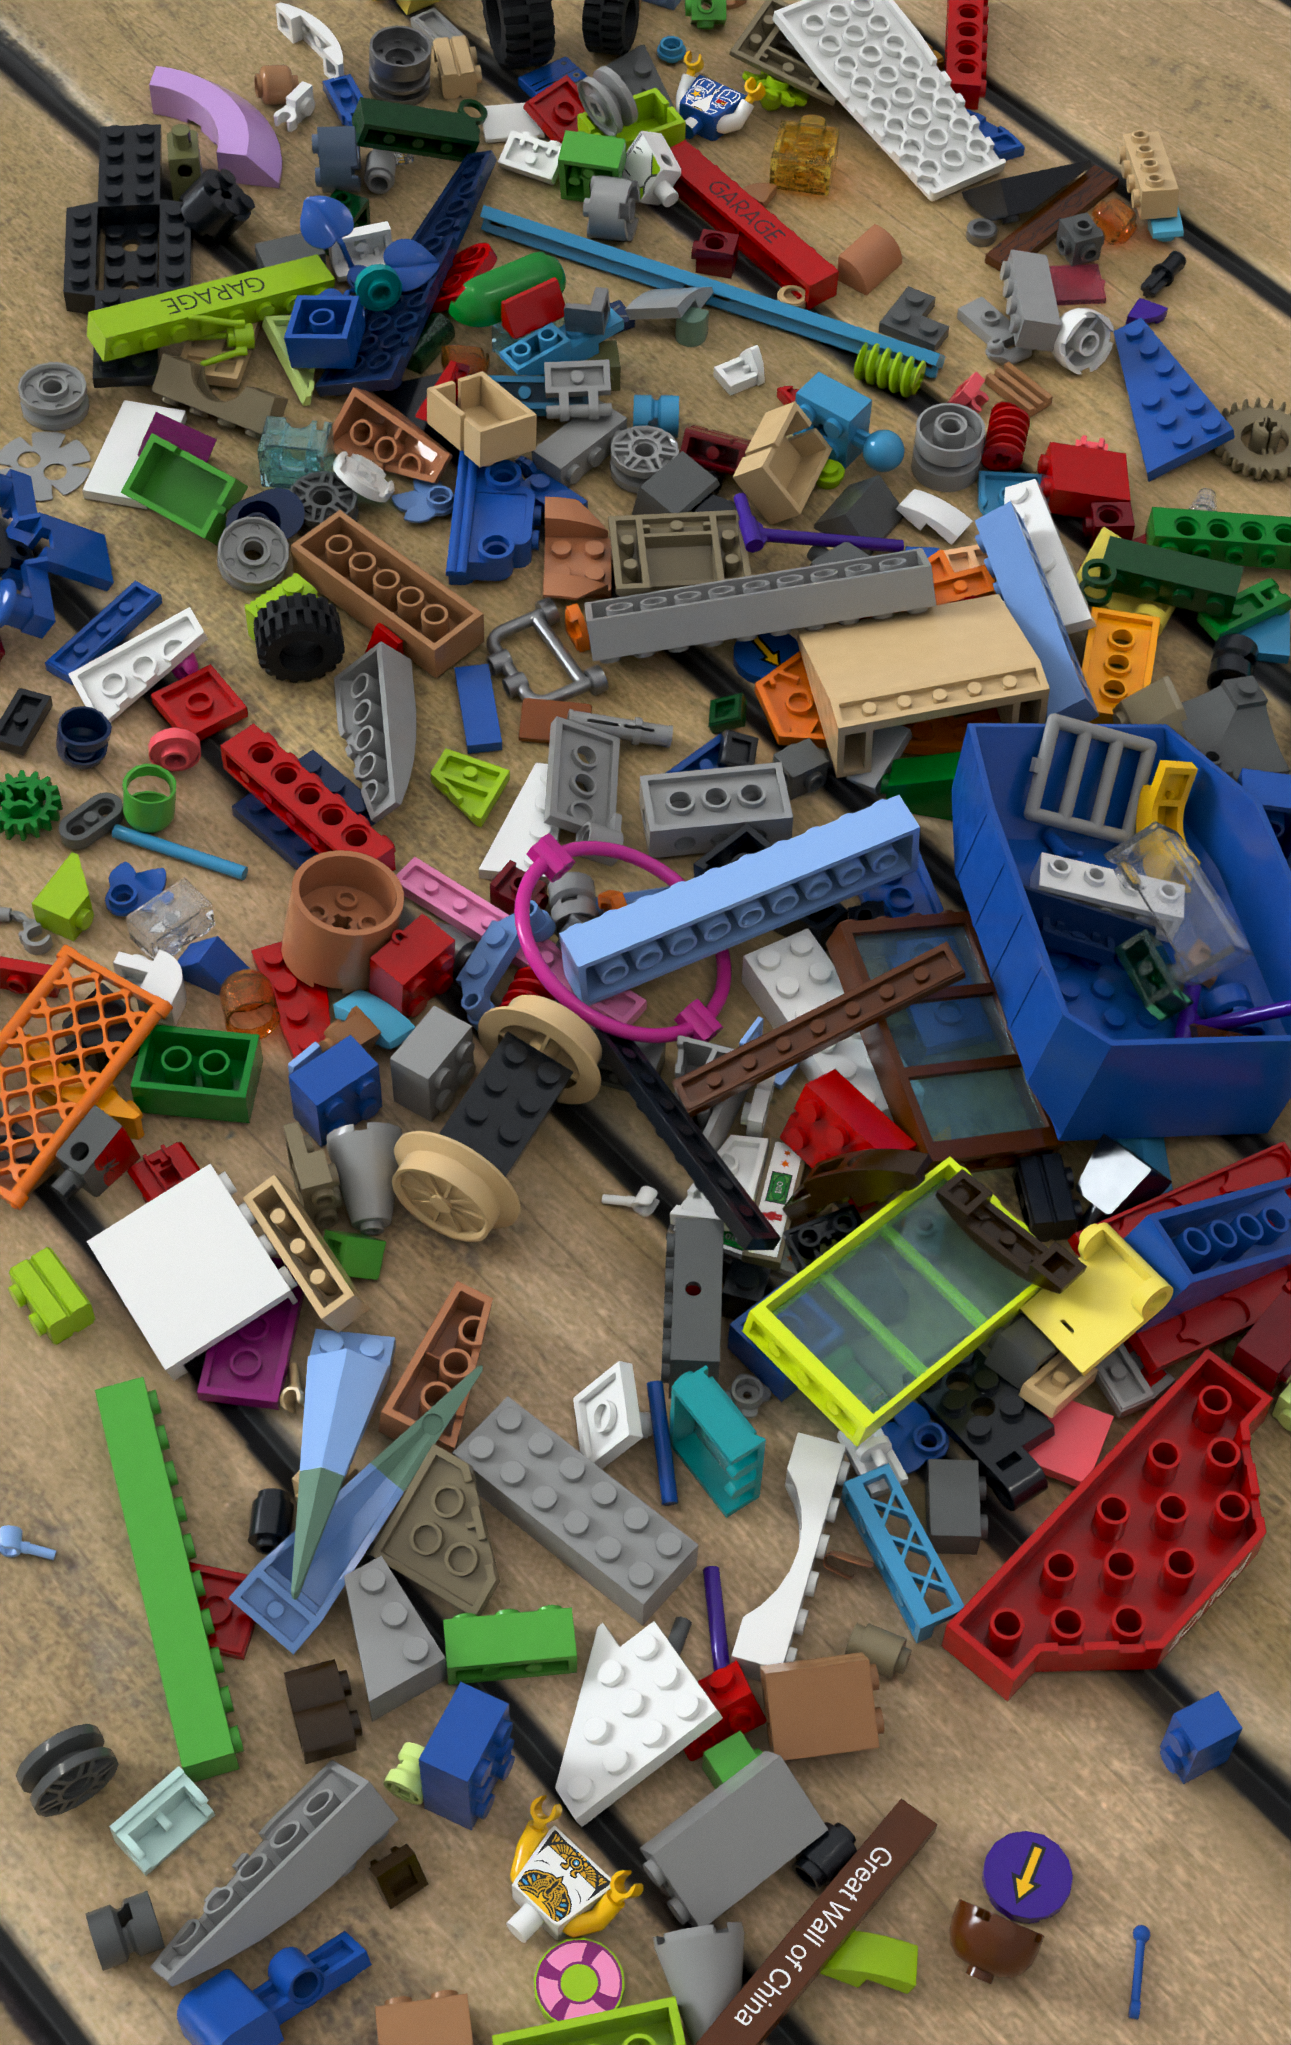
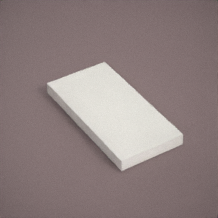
[82,400,187,509]

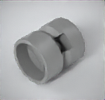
[548,872,599,938]

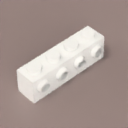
[1030,852,1184,943]

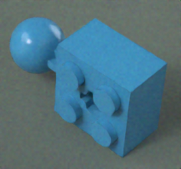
[793,372,905,472]

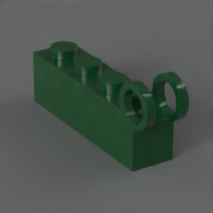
[352,97,488,162]
[1079,536,1244,619]

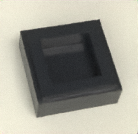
[717,729,759,767]

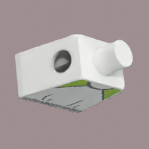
[622,131,681,207]

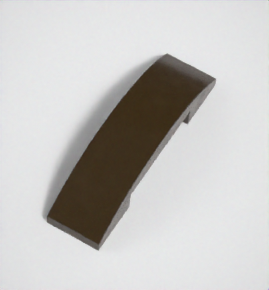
[935,1169,1087,1294]

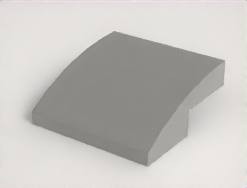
[625,287,714,320]

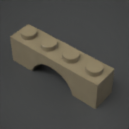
[152,354,288,440]

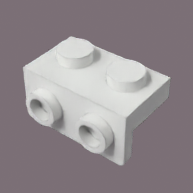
[329,221,392,282]

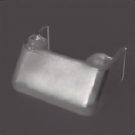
[1104,821,1254,986]

